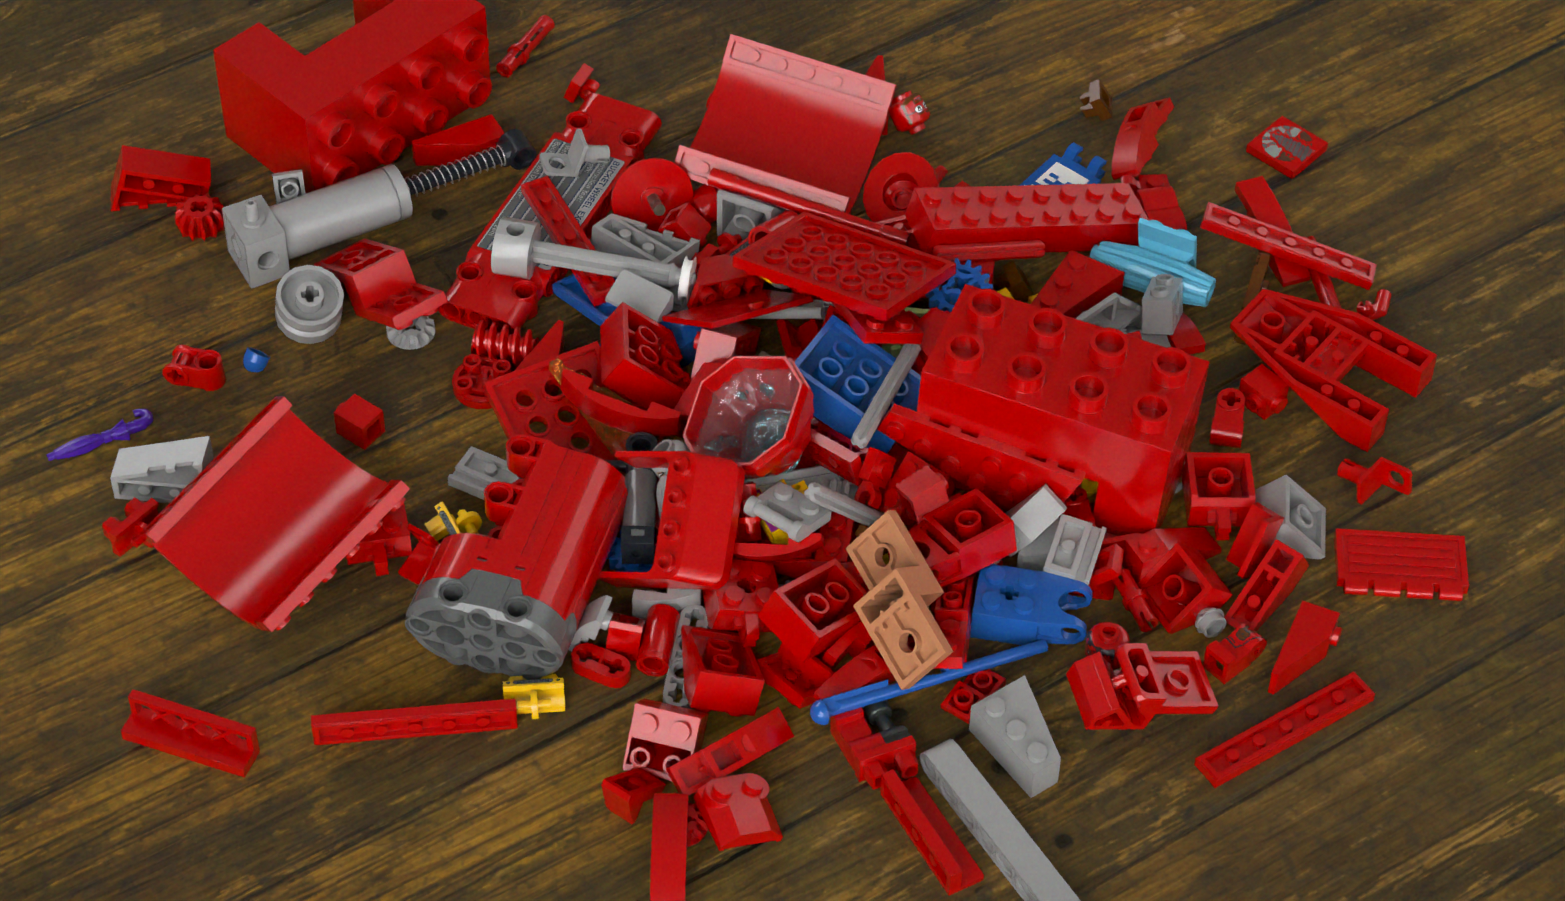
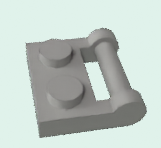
[743,481,832,542]

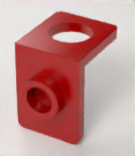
[398,524,440,586]

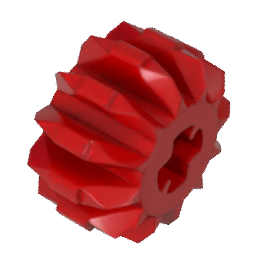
[174,193,224,242]

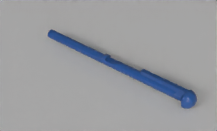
[810,639,1048,725]

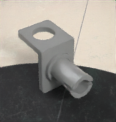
[539,129,610,177]

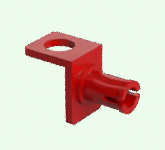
[1337,457,1412,505]

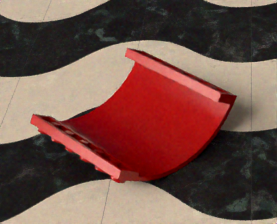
[674,34,897,214]
[140,396,410,632]

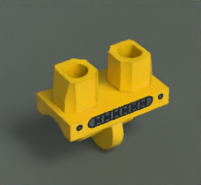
[425,501,482,541]
[503,674,565,719]

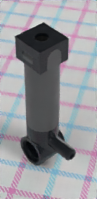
[605,432,658,564]

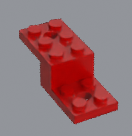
[314,238,448,330]

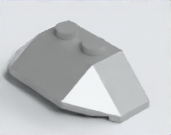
[1076,293,1142,333]

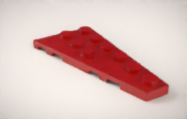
[877,403,1086,511]

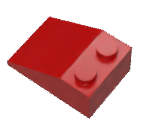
[681,625,765,717]

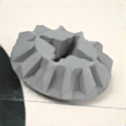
[386,316,436,350]

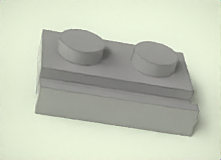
[448,446,524,500]
[1043,514,1107,585]

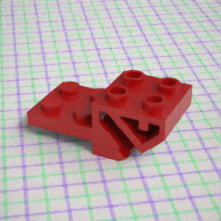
[1066,643,1219,730]

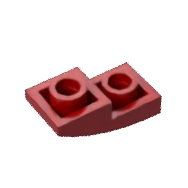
[940,669,1006,724]

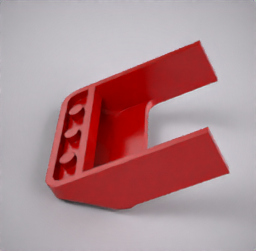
[599,451,745,590]

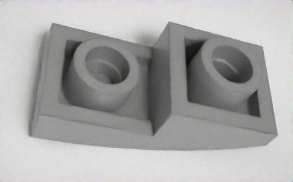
[272,169,306,204]
[632,588,701,618]
[568,595,614,652]

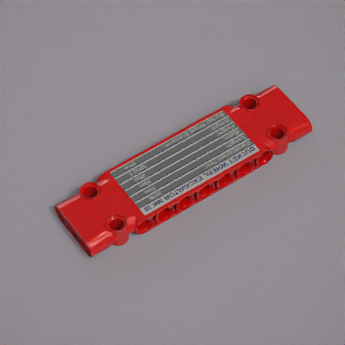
[438,93,662,334]

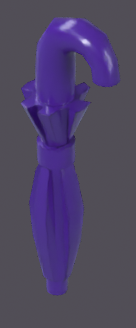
[46,409,153,461]

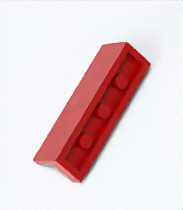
[880,769,984,896]

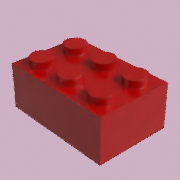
[757,558,868,663]

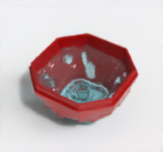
[683,356,814,479]

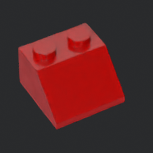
[1137,542,1233,634]

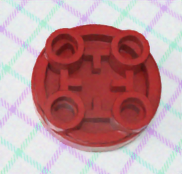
[452,354,513,409]

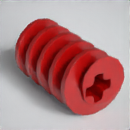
[471,320,539,366]

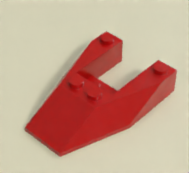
[1230,288,1437,452]

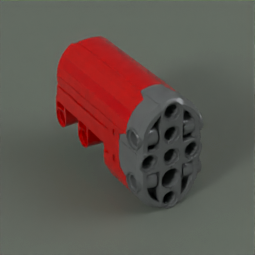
[405,434,628,680]

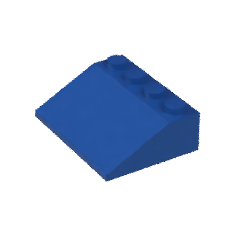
[795,315,921,454]

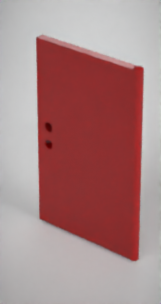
[662,289,813,329]

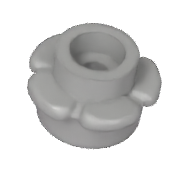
[1195,607,1227,638]

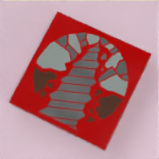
[1246,116,1328,179]

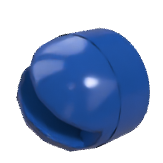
[243,347,270,373]

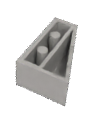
[591,213,700,268]
[110,436,214,503]
[969,675,1061,798]

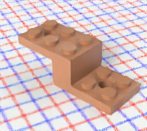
[845,510,954,690]

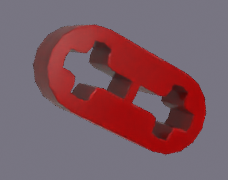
[571,643,631,688]

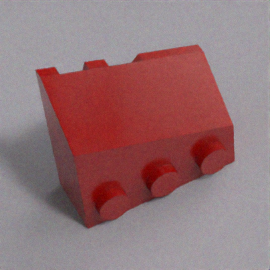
[600,302,692,410]

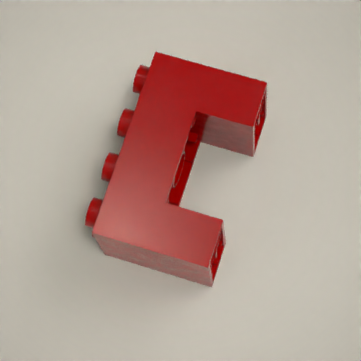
[213,0,492,193]
[912,284,1210,536]

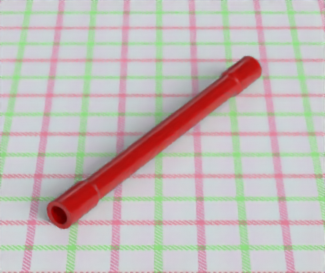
[707,168,911,246]

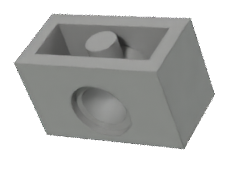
[1142,274,1183,335]

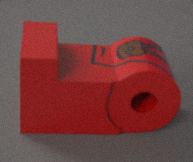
[1203,623,1267,685]

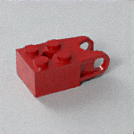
[888,488,1017,587]

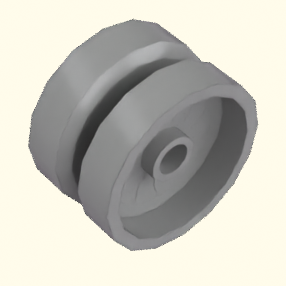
[275,265,344,344]

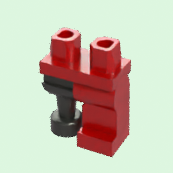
[830,700,918,790]

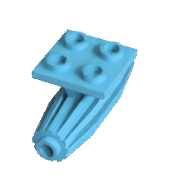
[1089,218,1216,307]

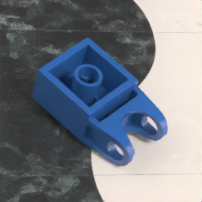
[970,564,1093,645]

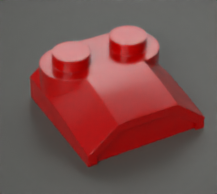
[693,773,783,851]

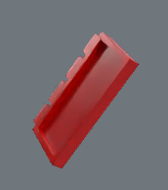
[1334,528,1469,601]

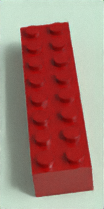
[905,183,1149,255]

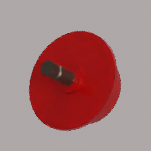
[611,158,693,232]

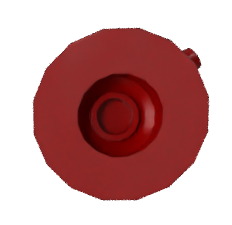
[863,152,948,223]

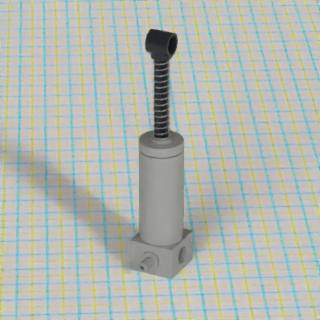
[222,129,537,289]

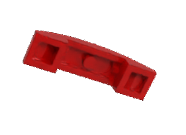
[561,368,681,436]
[733,533,825,562]
[650,793,689,901]

